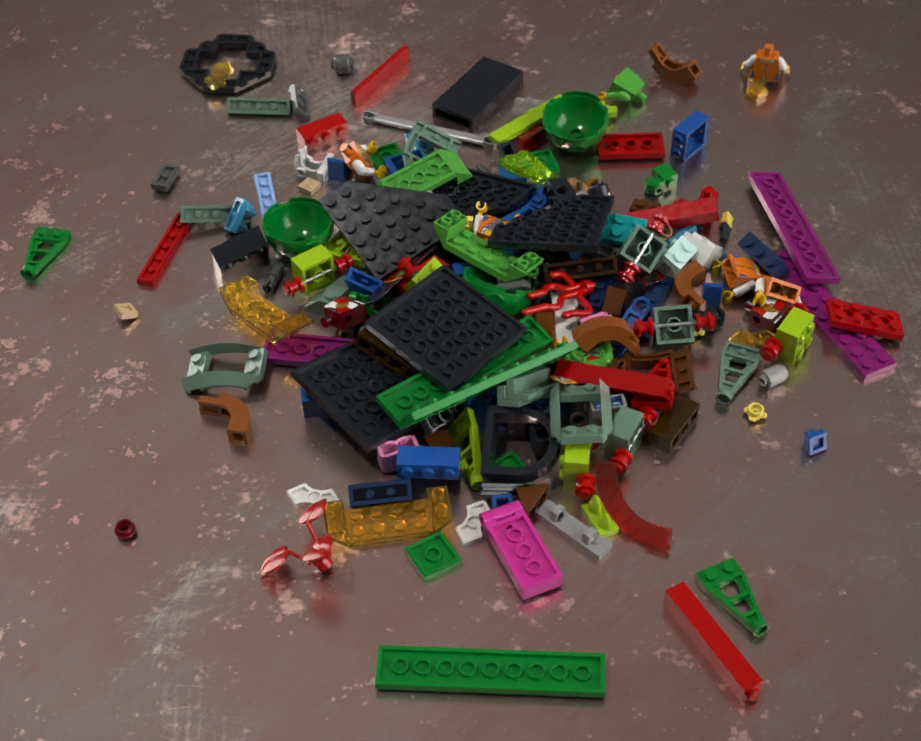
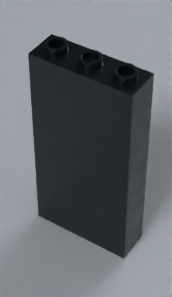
[432,57,523,132]

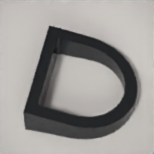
[480,405,561,484]

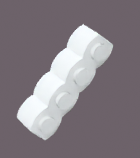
[551,292,580,347]

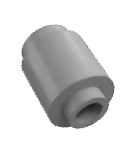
[758,364,788,389]

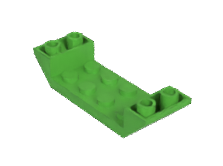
[377,149,472,192]
[433,209,544,283]

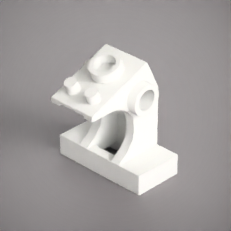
[293,146,335,187]

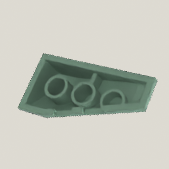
[304,269,368,317]

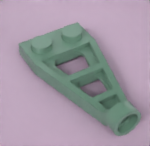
[715,340,762,405]

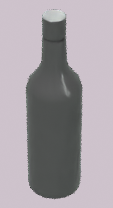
[566,384,588,427]

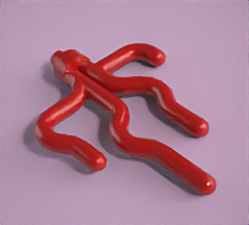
[521,271,596,319]

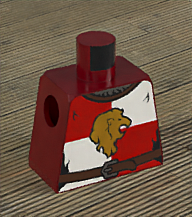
[320,295,368,330]
[744,295,793,337]

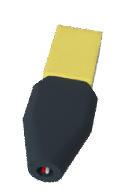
[719,211,733,243]

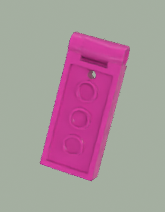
[479,500,563,600]

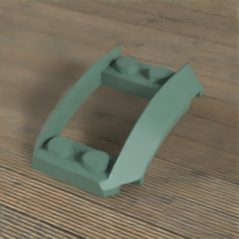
[402,120,462,167]
[181,343,268,395]
[550,378,613,445]

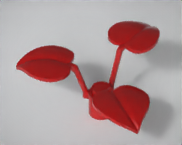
[260,498,333,578]

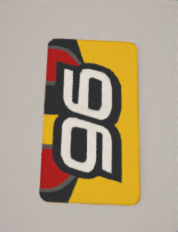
[549,376,578,384]

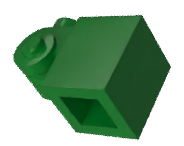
[644,163,678,195]

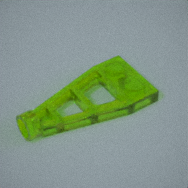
[498,150,558,184]

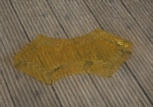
[205,60,234,90]
[745,75,768,101]
[728,329,776,349]

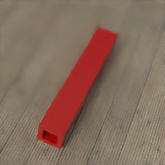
[621,196,720,229]
[554,359,675,401]
[663,581,763,703]

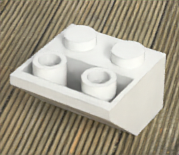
[683,231,727,270]

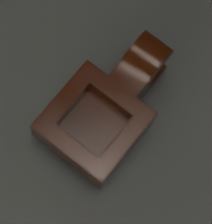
[629,198,661,212]

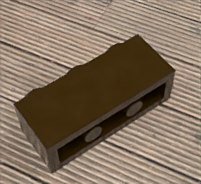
[647,394,700,454]

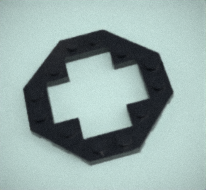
[179,34,276,94]

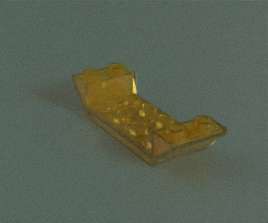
[218,276,314,344]
[324,485,453,548]

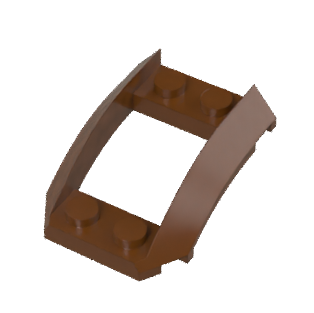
[612,345,698,396]

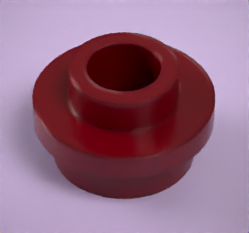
[114,519,136,539]

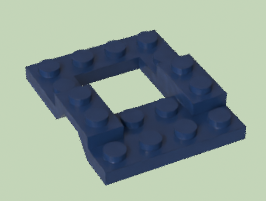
[577,269,674,343]

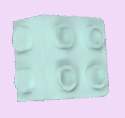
[653,235,698,273]

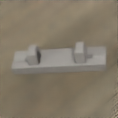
[534,499,613,562]

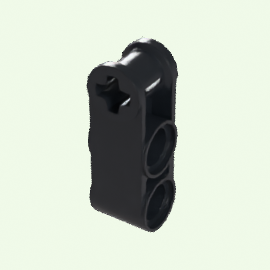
[418,401,468,436]

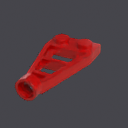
[631,358,675,410]

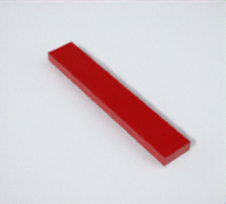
[350,45,409,106]
[136,212,192,287]

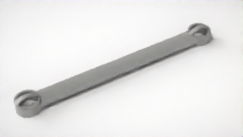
[362,109,497,150]

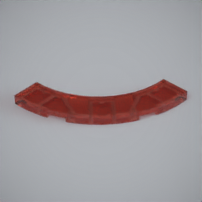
[595,461,673,551]

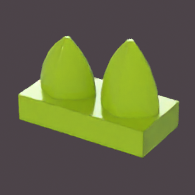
[581,495,619,538]

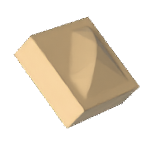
[298,177,322,196]
[113,303,138,320]

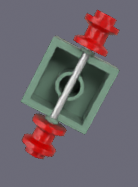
[616,214,670,285]
[632,304,716,347]
[602,405,658,474]

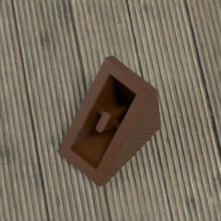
[601,285,629,318]
[516,483,549,521]

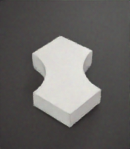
[287,483,342,515]
[455,500,490,548]

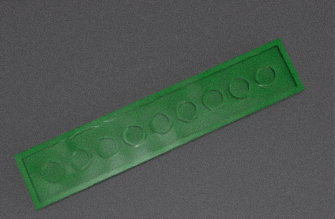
[376,315,554,427]
[397,341,579,430]
[375,645,605,698]

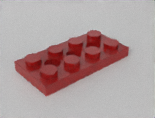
[597,132,666,160]
[825,298,905,341]

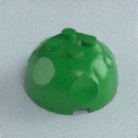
[543,91,609,152]
[262,197,334,258]
[462,266,535,317]

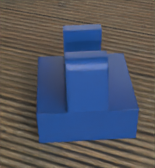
[804,429,827,455]

